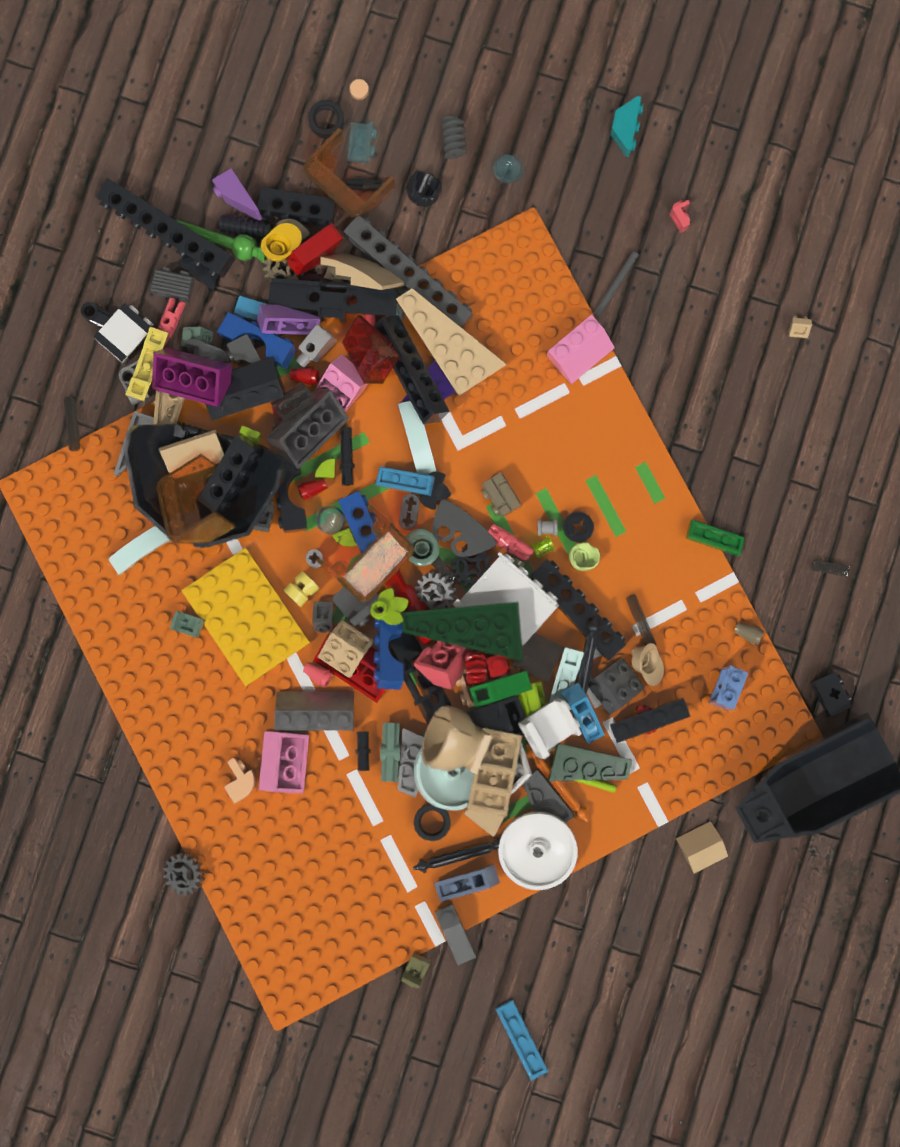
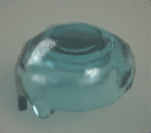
[493,154,523,184]
[314,505,345,534]

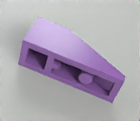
[212,168,262,221]
[257,304,320,335]

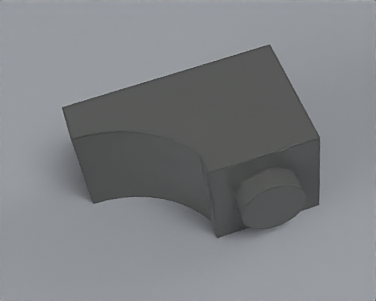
[226,334,261,365]

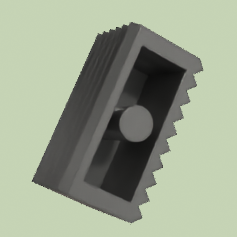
[151,267,195,302]

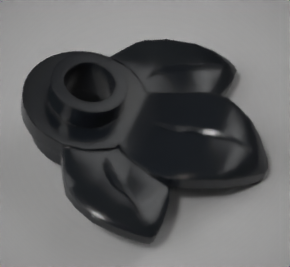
[419,471,451,510]

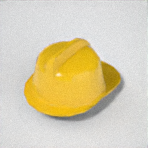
[261,223,302,262]

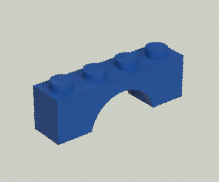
[217,312,297,370]
[373,609,403,690]

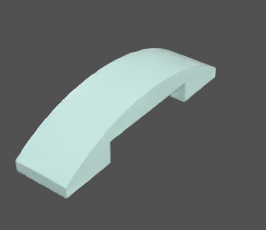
[398,401,436,475]
[108,526,173,575]
[549,647,584,703]

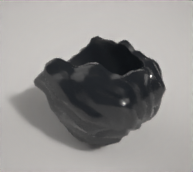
[406,170,443,207]

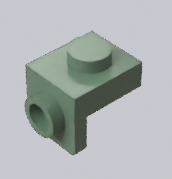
[181,327,213,348]
[170,611,205,638]

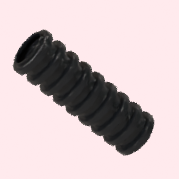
[219,215,272,238]

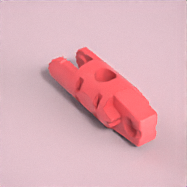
[157,297,186,347]
[488,524,534,562]

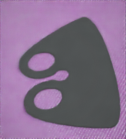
[432,500,496,557]

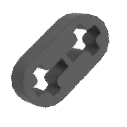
[399,494,420,531]

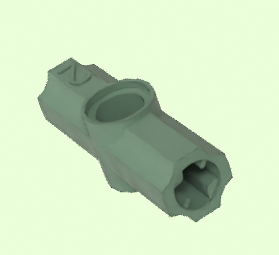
[380,723,400,782]

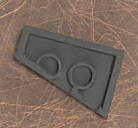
[523,769,575,823]

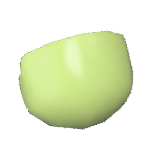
[569,542,601,571]

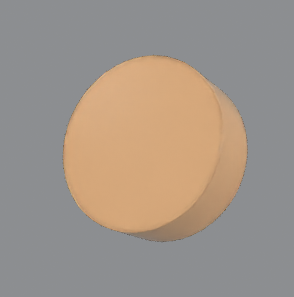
[350,79,369,100]

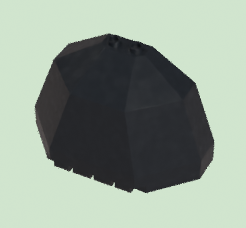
[124,424,287,548]

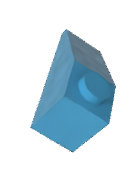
[561,683,605,744]

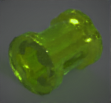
[531,536,555,559]

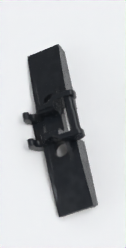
[268,278,398,323]
[388,631,452,725]

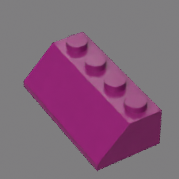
[152,348,232,407]

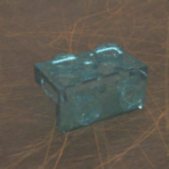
[347,121,377,164]

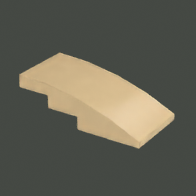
[321,253,404,290]
[467,728,522,817]

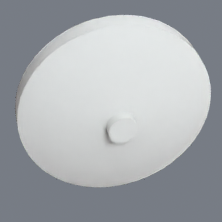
[499,812,577,890]

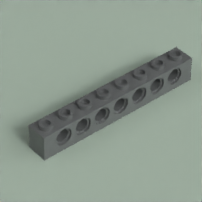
[343,215,472,328]

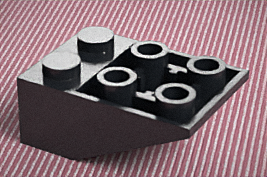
[466,695,525,736]

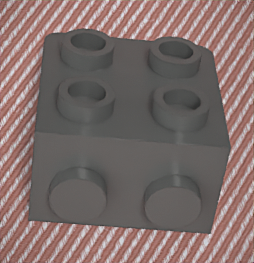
[332,575,380,628]
[588,658,644,714]

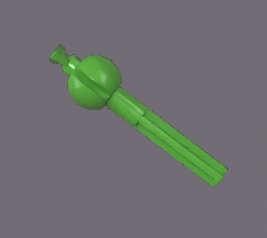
[176,220,266,263]

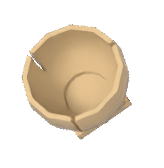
[422,706,492,773]

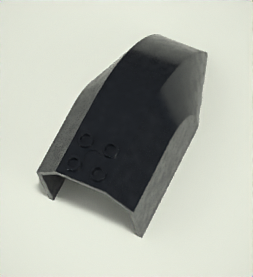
[735,712,900,843]

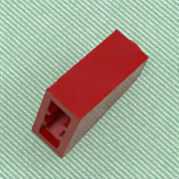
[286,224,343,276]

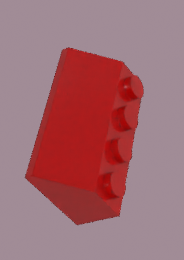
[313,624,386,703]

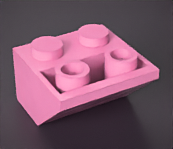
[315,355,371,412]

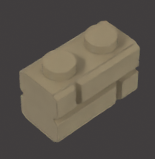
[480,472,522,519]

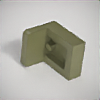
[401,952,431,988]

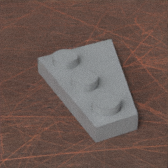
[398,729,424,798]

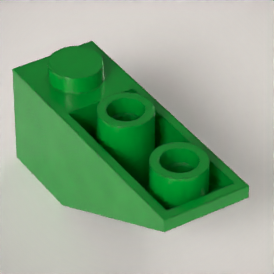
[470,671,532,707]

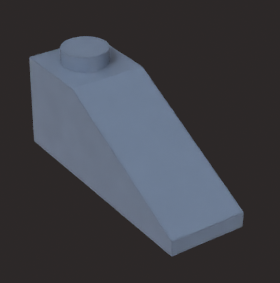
[434,864,500,902]

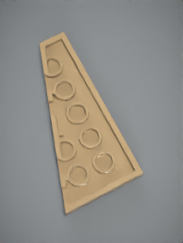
[396,288,507,395]

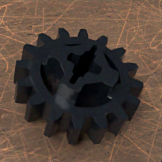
[451,547,492,587]

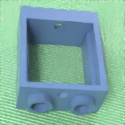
[708,666,748,710]

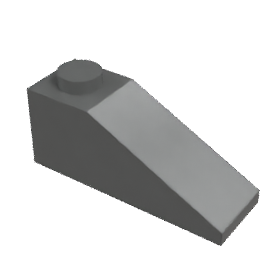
[435,902,476,965]

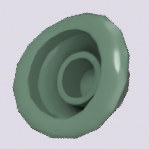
[404,528,440,566]

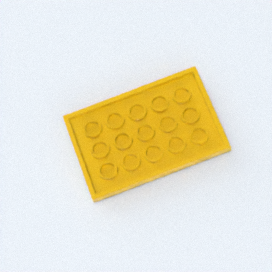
[181,548,310,686]

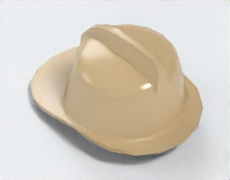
[631,643,664,686]

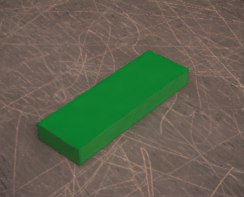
[686,519,745,556]

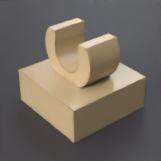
[789,315,812,338]

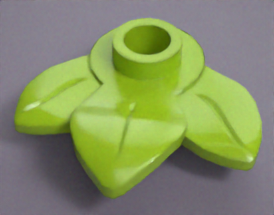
[370,588,409,625]

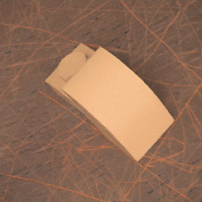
[224,758,256,804]

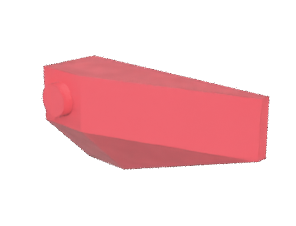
[414,641,473,690]

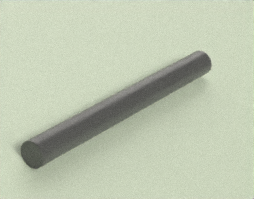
[593,251,639,318]

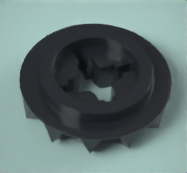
[563,512,594,543]

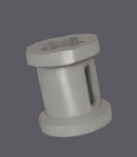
[537,519,557,536]
[306,549,324,568]

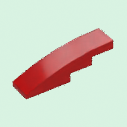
[382,568,432,645]

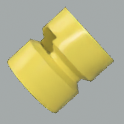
[283,571,320,607]

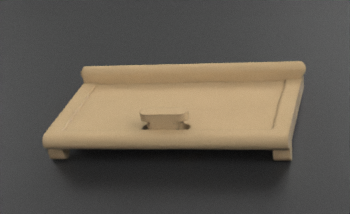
[159,430,224,479]

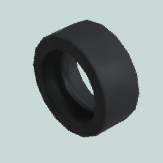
[308,100,344,139]
[414,804,451,841]

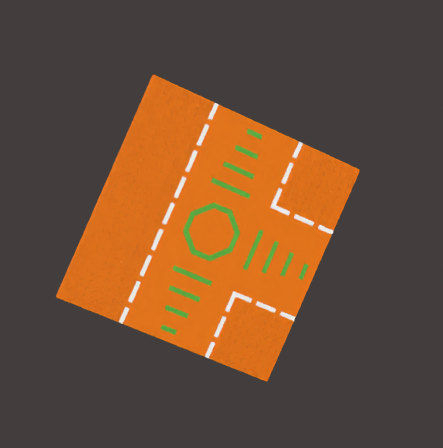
[0,208,822,1031]

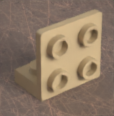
[318,620,374,678]

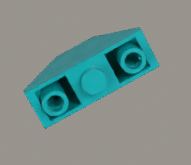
[610,96,643,157]

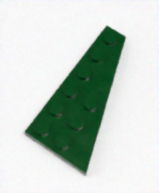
[401,602,523,661]

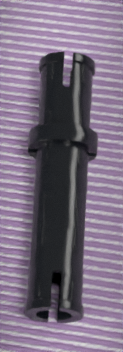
[340,427,355,486]

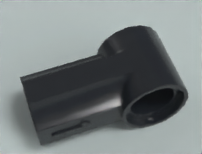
[81,302,113,328]

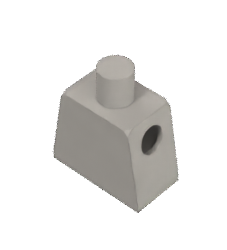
[296,324,338,368]

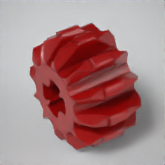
[465,651,487,685]

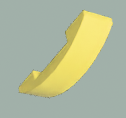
[126,327,168,401]

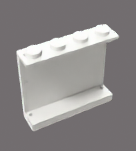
[453,552,559,646]

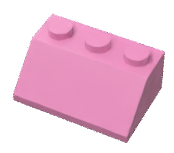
[547,315,615,384]
[259,731,309,793]

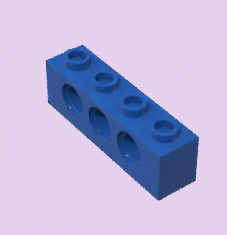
[338,491,392,572]

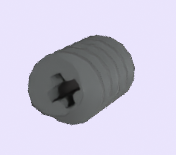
[441,116,467,159]

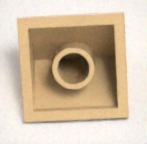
[676,821,728,874]

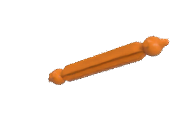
[525,744,589,822]

